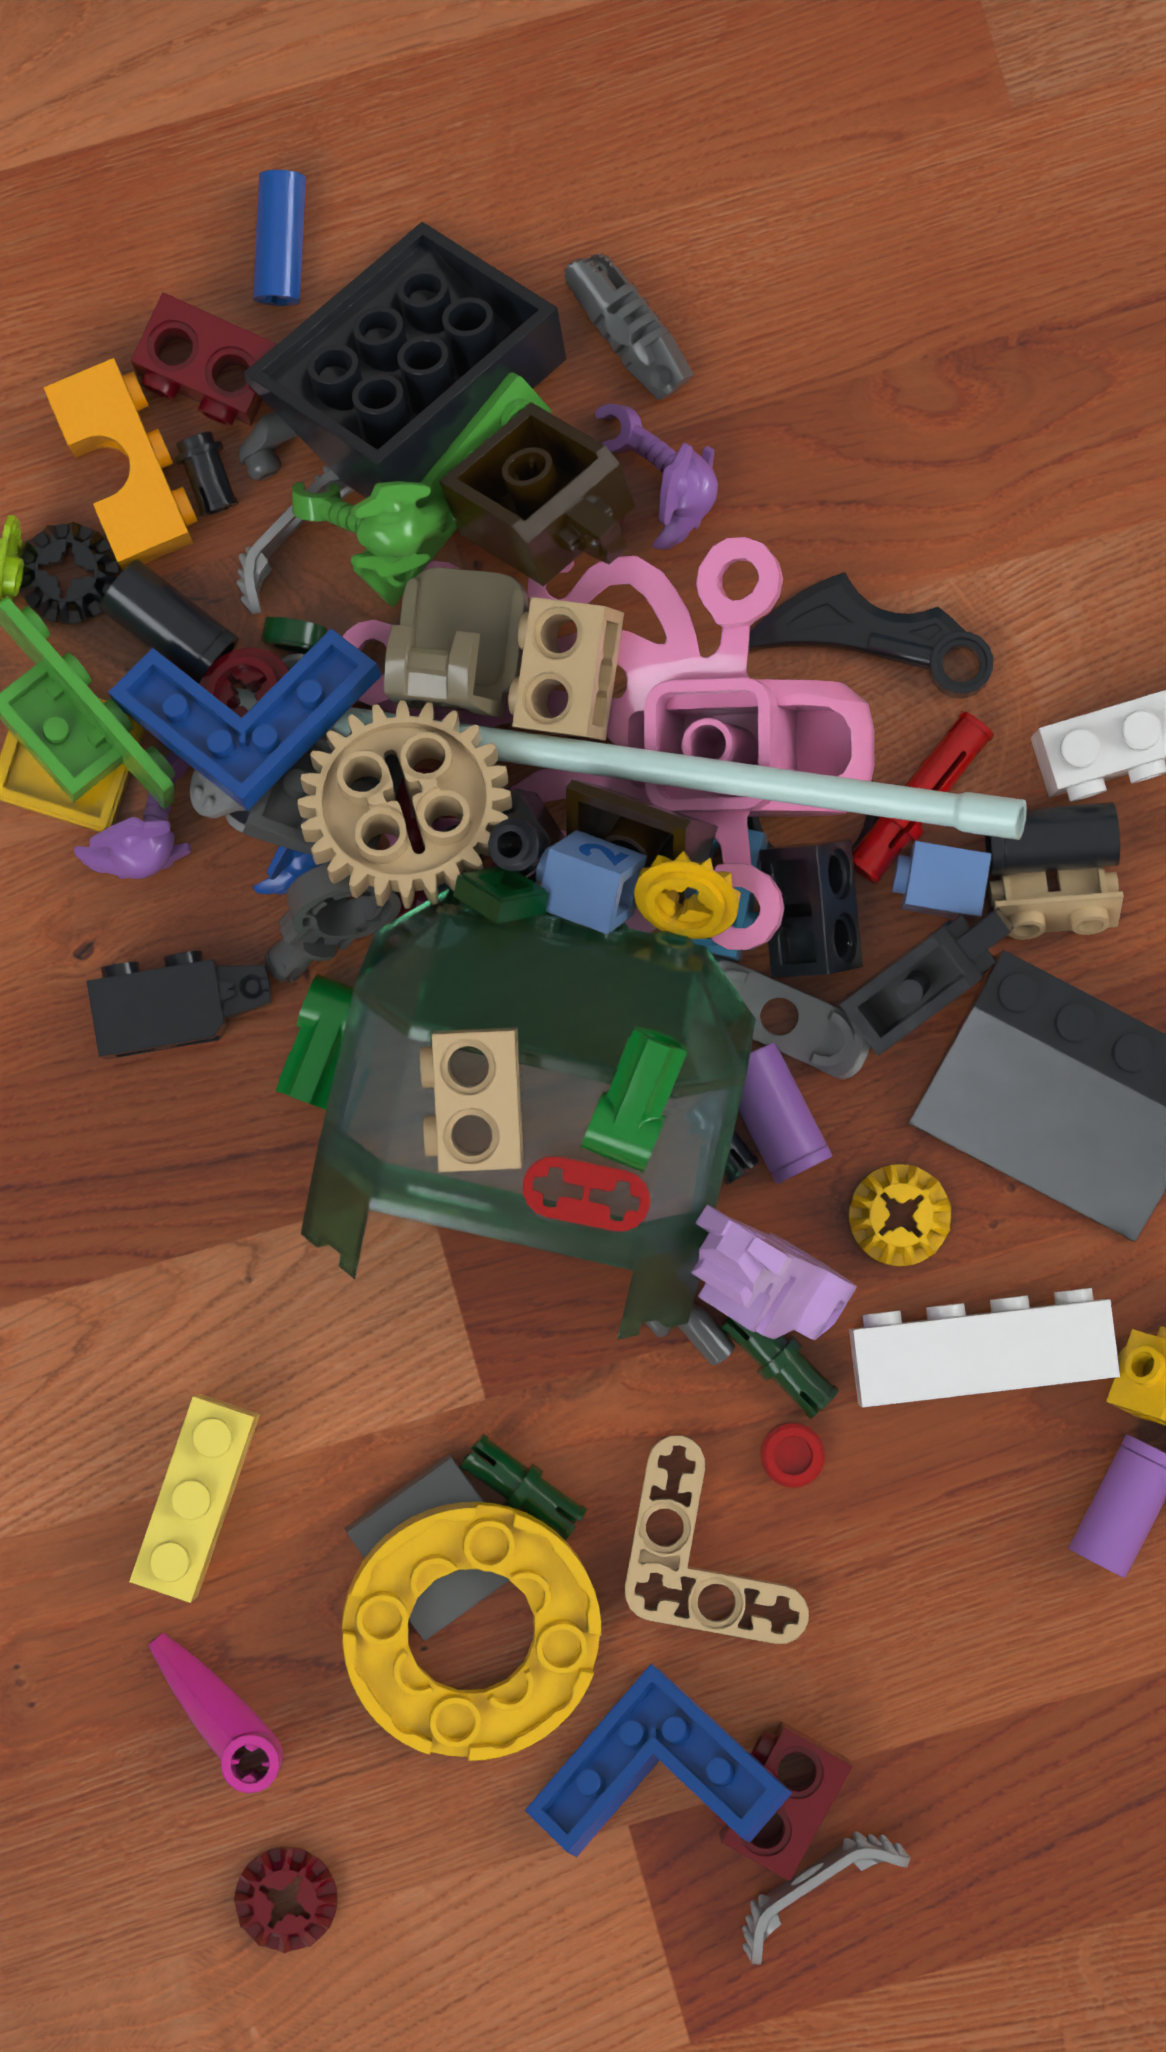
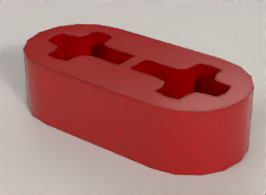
[523,1157,650,1232]

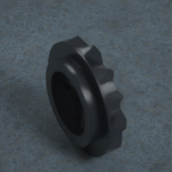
[20,522,119,624]

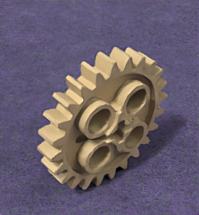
[297,700,512,909]

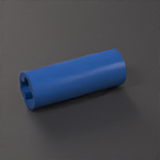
[253,170,306,306]

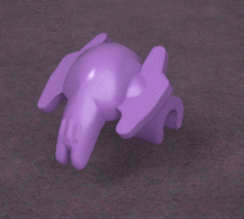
[595,403,718,550]
[74,750,191,879]

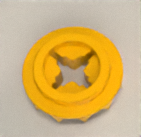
[634,851,741,939]
[849,1164,951,1266]

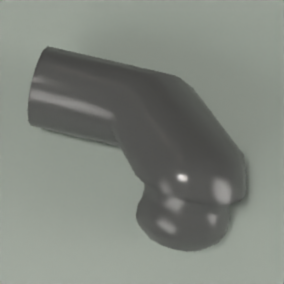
[239,411,298,481]
[641,1292,735,1366]

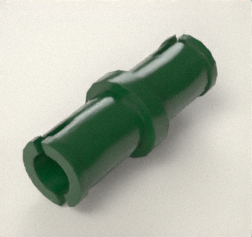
[720,1317,839,1419]
[459,1433,587,1540]

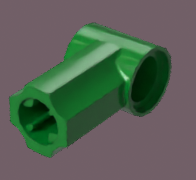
[275,973,377,1111]
[580,1026,689,1173]

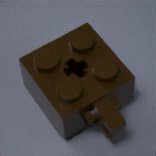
[439,402,635,586]

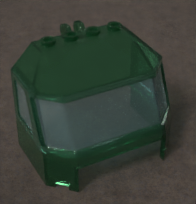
[301,888,756,1340]

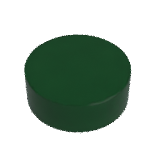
[261,617,328,654]

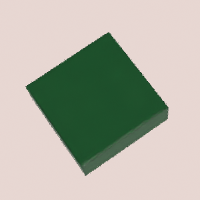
[453,866,550,924]

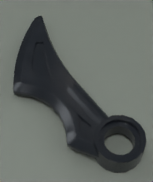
[749,572,993,699]

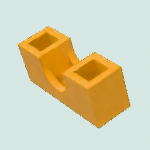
[43,358,198,570]

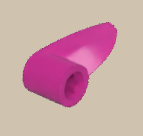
[148,1633,284,1794]

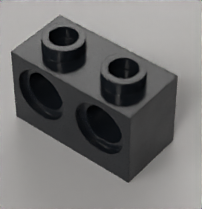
[759,840,863,978]

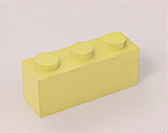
[129,1394,260,1603]

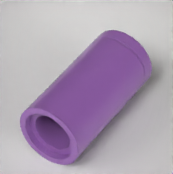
[718,1042,833,1185]
[1068,1434,1166,1578]

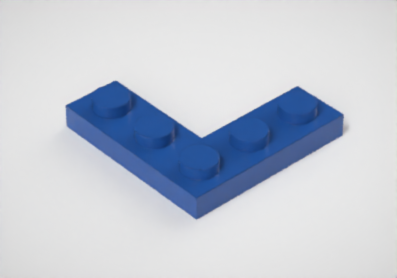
[108,628,382,811]
[524,1663,792,1857]

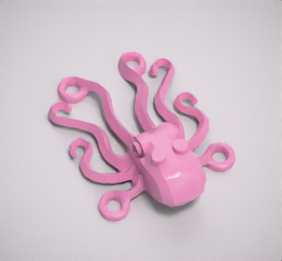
[342,537,875,950]

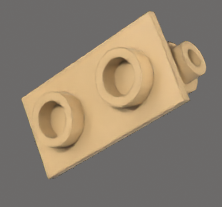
[988,867,1124,940]

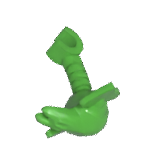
[292,481,448,577]

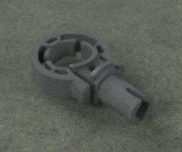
[265,862,401,983]

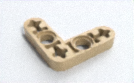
[625,1435,809,1644]

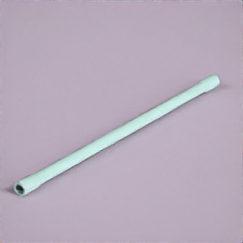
[236,688,1027,840]

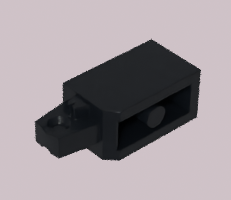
[839,907,1014,1056]
[86,951,273,1060]

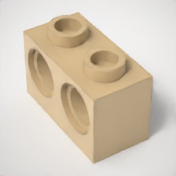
[508,597,624,741]
[420,1027,524,1172]

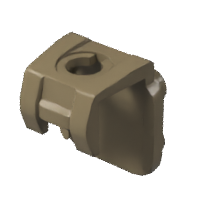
[384,567,529,718]

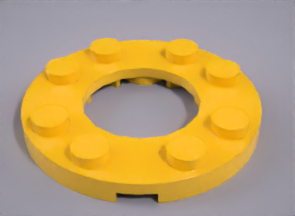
[342,1502,601,1761]

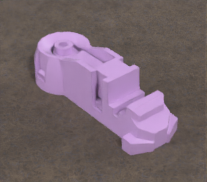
[691,1205,857,1340]

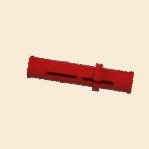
[852,711,994,885]

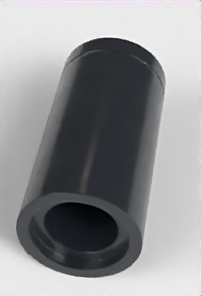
[99,559,239,684]
[984,802,1120,876]

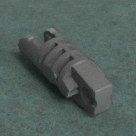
[564,253,694,400]

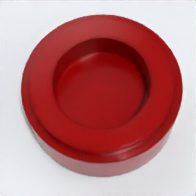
[760,1422,825,1488]

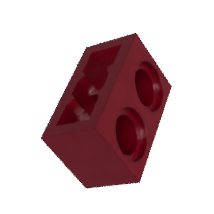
[130,292,277,427]
[715,1721,853,1881]

